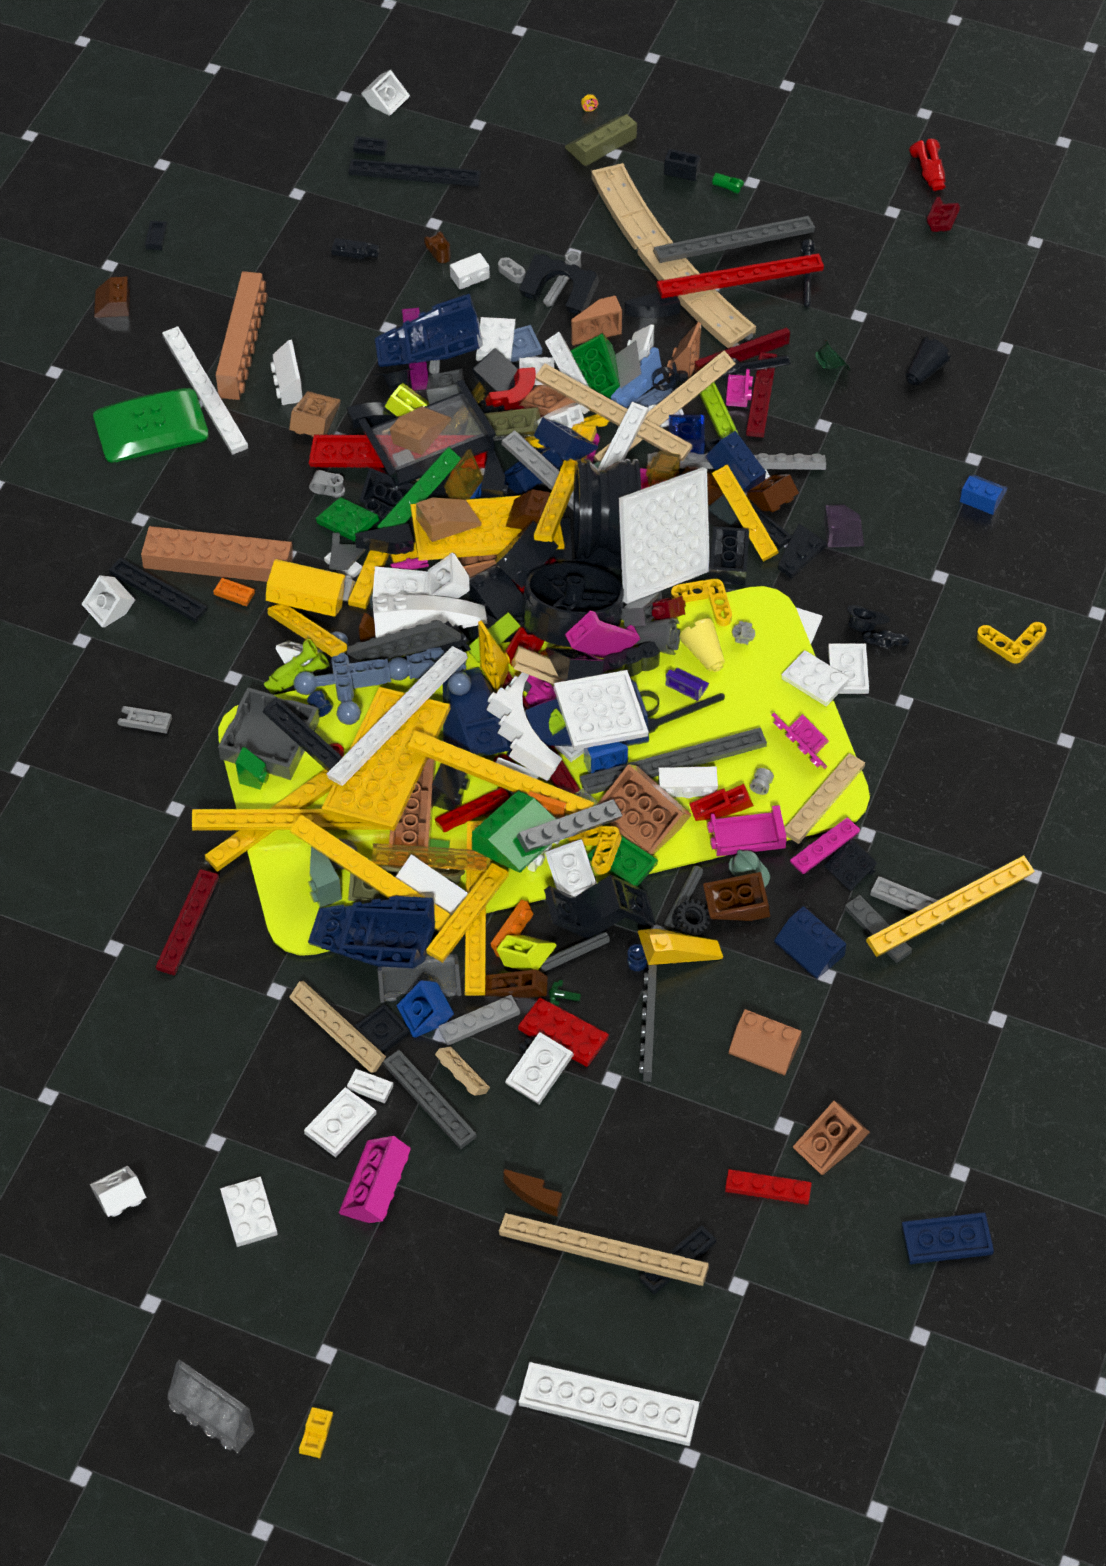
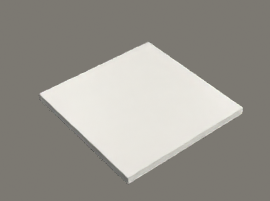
[619,467,710,604]

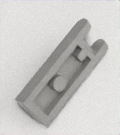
[117,706,172,733]

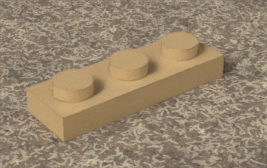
[435,1047,490,1096]

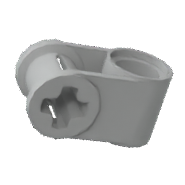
[309,470,345,498]

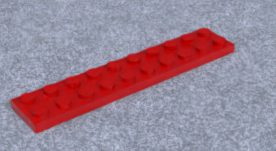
[309,435,488,468]

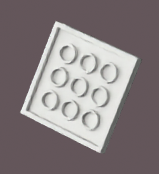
[553,670,649,750]

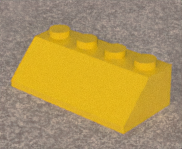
[265,559,345,617]

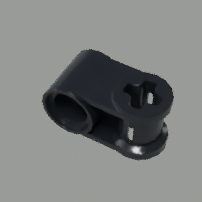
[364,498,394,525]

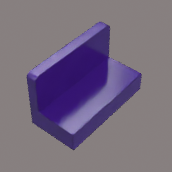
[666,668,709,701]

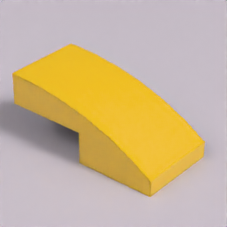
[299,1407,333,1458]

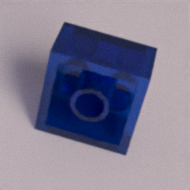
[668,415,705,454]

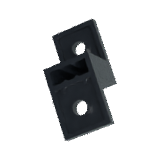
[544,875,656,939]

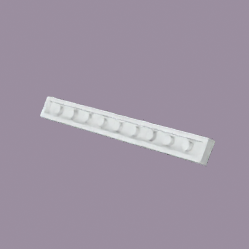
[162,327,248,455]
[327,646,468,786]

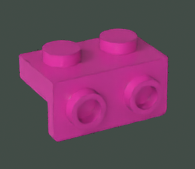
[726,369,753,407]

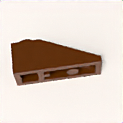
[484,969,548,998]

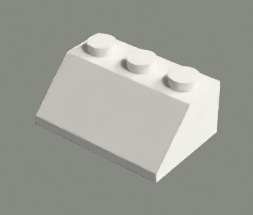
[270,340,302,405]

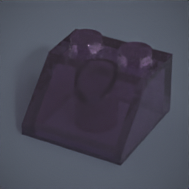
[824,505,864,547]

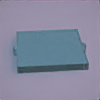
[708,494,738,525]

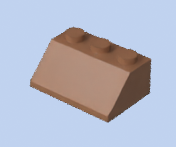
[728,1009,802,1075]

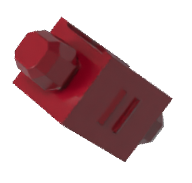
[652,596,686,621]

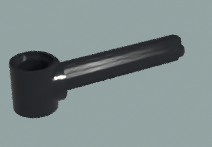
[723,355,791,381]

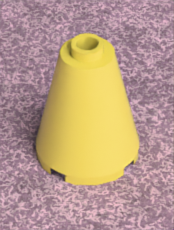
[679,618,725,672]

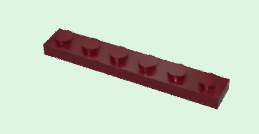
[694,328,790,374]
[746,352,777,438]
[156,869,219,975]

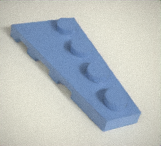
[611,347,664,408]

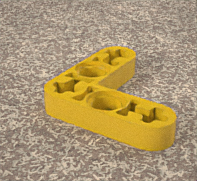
[671,579,732,626]
[977,622,1046,664]
[568,826,622,875]

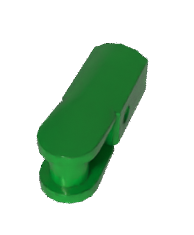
[712,173,744,193]

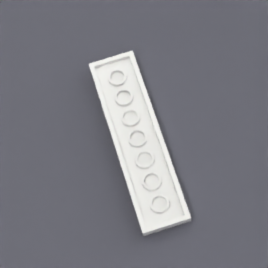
[519,1362,699,1446]

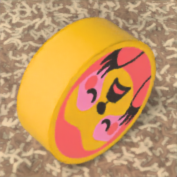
[581,95,598,112]

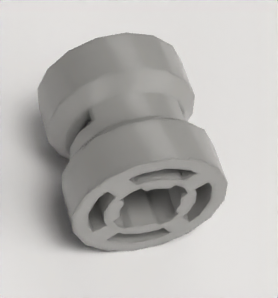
[750,768,774,795]

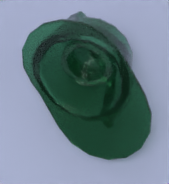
[815,339,851,371]

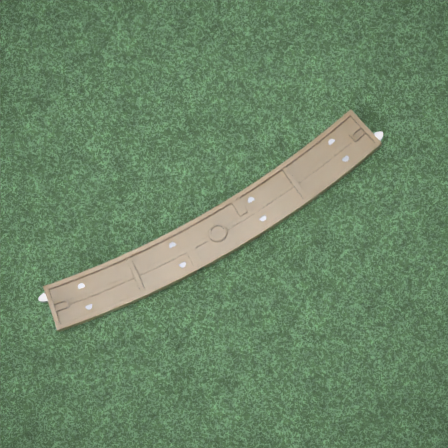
[592,163,756,349]

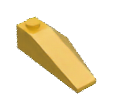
[478,620,510,693]
[638,929,723,965]

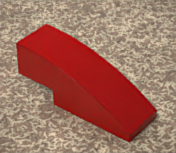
[689,784,754,821]

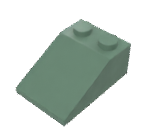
[308,847,342,908]

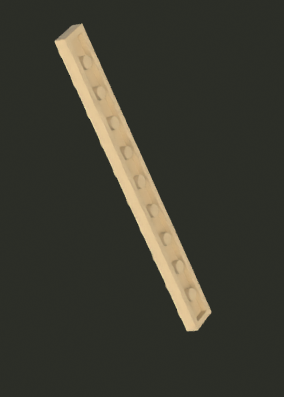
[593,351,735,462]
[535,363,693,462]
[499,1213,709,1286]

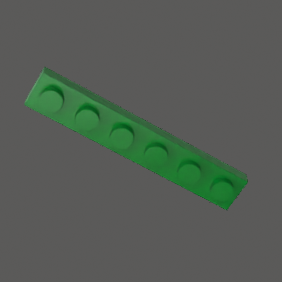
[376,447,461,529]

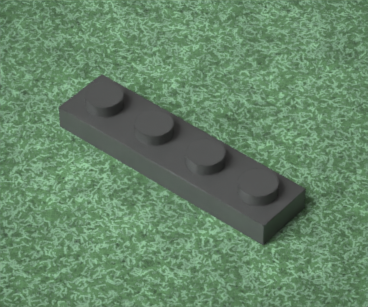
[845,895,912,963]

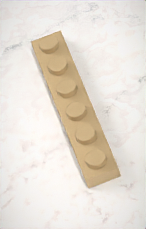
[785,753,865,844]
[289,981,386,1073]

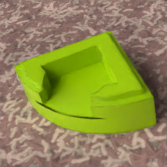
[549,709,566,735]

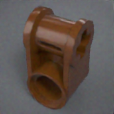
[424,231,451,263]

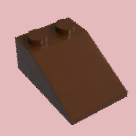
[703,872,770,921]

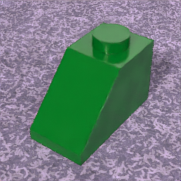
[235,747,269,789]

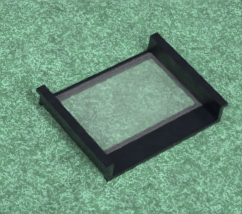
[358,380,496,487]

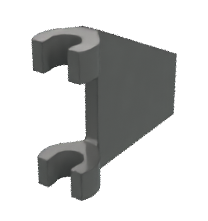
[329,533,366,570]

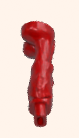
[909,139,945,191]

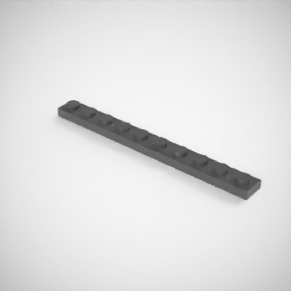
[653,216,815,263]
[580,728,767,796]

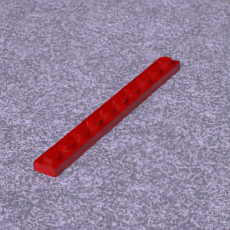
[657,254,824,298]

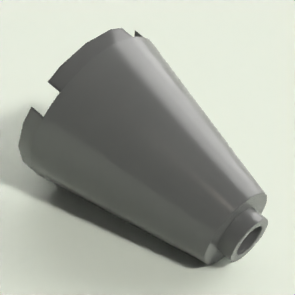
[634,618,680,655]

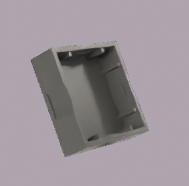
[218,688,320,780]

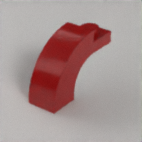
[485,367,536,410]

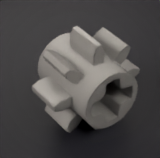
[732,621,755,645]

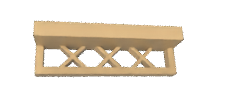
[512,646,565,684]

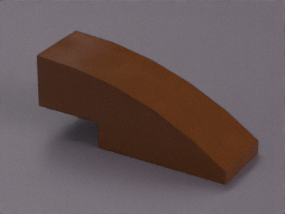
[503,1169,562,1217]

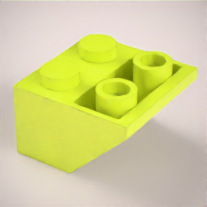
[385,383,429,417]
[496,935,556,971]

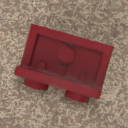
[927,197,960,232]

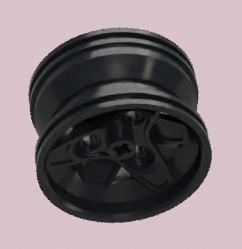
[573,459,641,559]

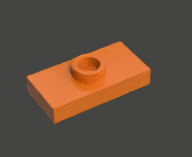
[214,578,255,606]
[528,792,566,818]

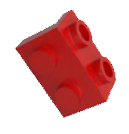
[505,627,545,667]

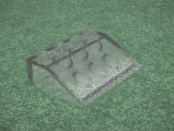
[167,1360,254,1452]

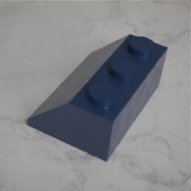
[534,417,598,461]
[705,431,766,493]
[504,446,563,494]
[774,906,847,979]

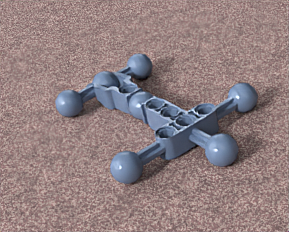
[293,631,471,725]

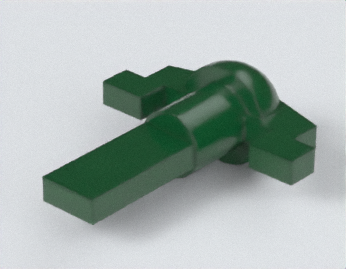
[549,980,581,1007]

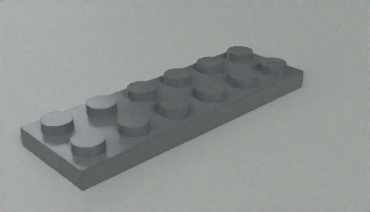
[347,620,461,662]

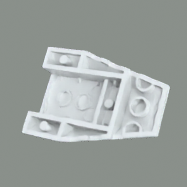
[373,594,487,638]

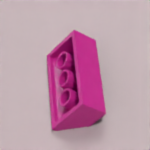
[339,1136,411,1223]

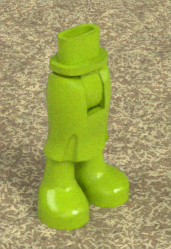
[264,639,329,694]

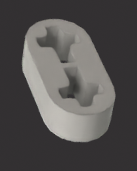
[498,257,526,283]

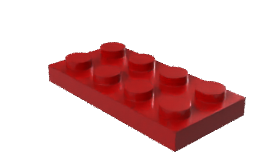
[518,998,609,1067]

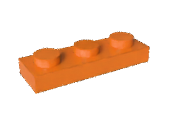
[490,900,533,957]

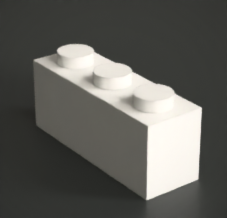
[658,767,718,798]

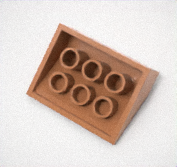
[597,764,692,856]

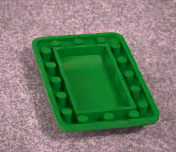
[93,388,209,463]

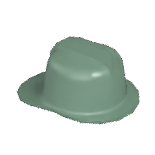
[729,850,770,887]

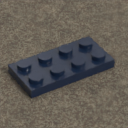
[901,1213,994,1264]

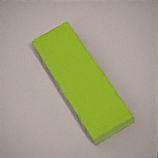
[466,612,521,663]

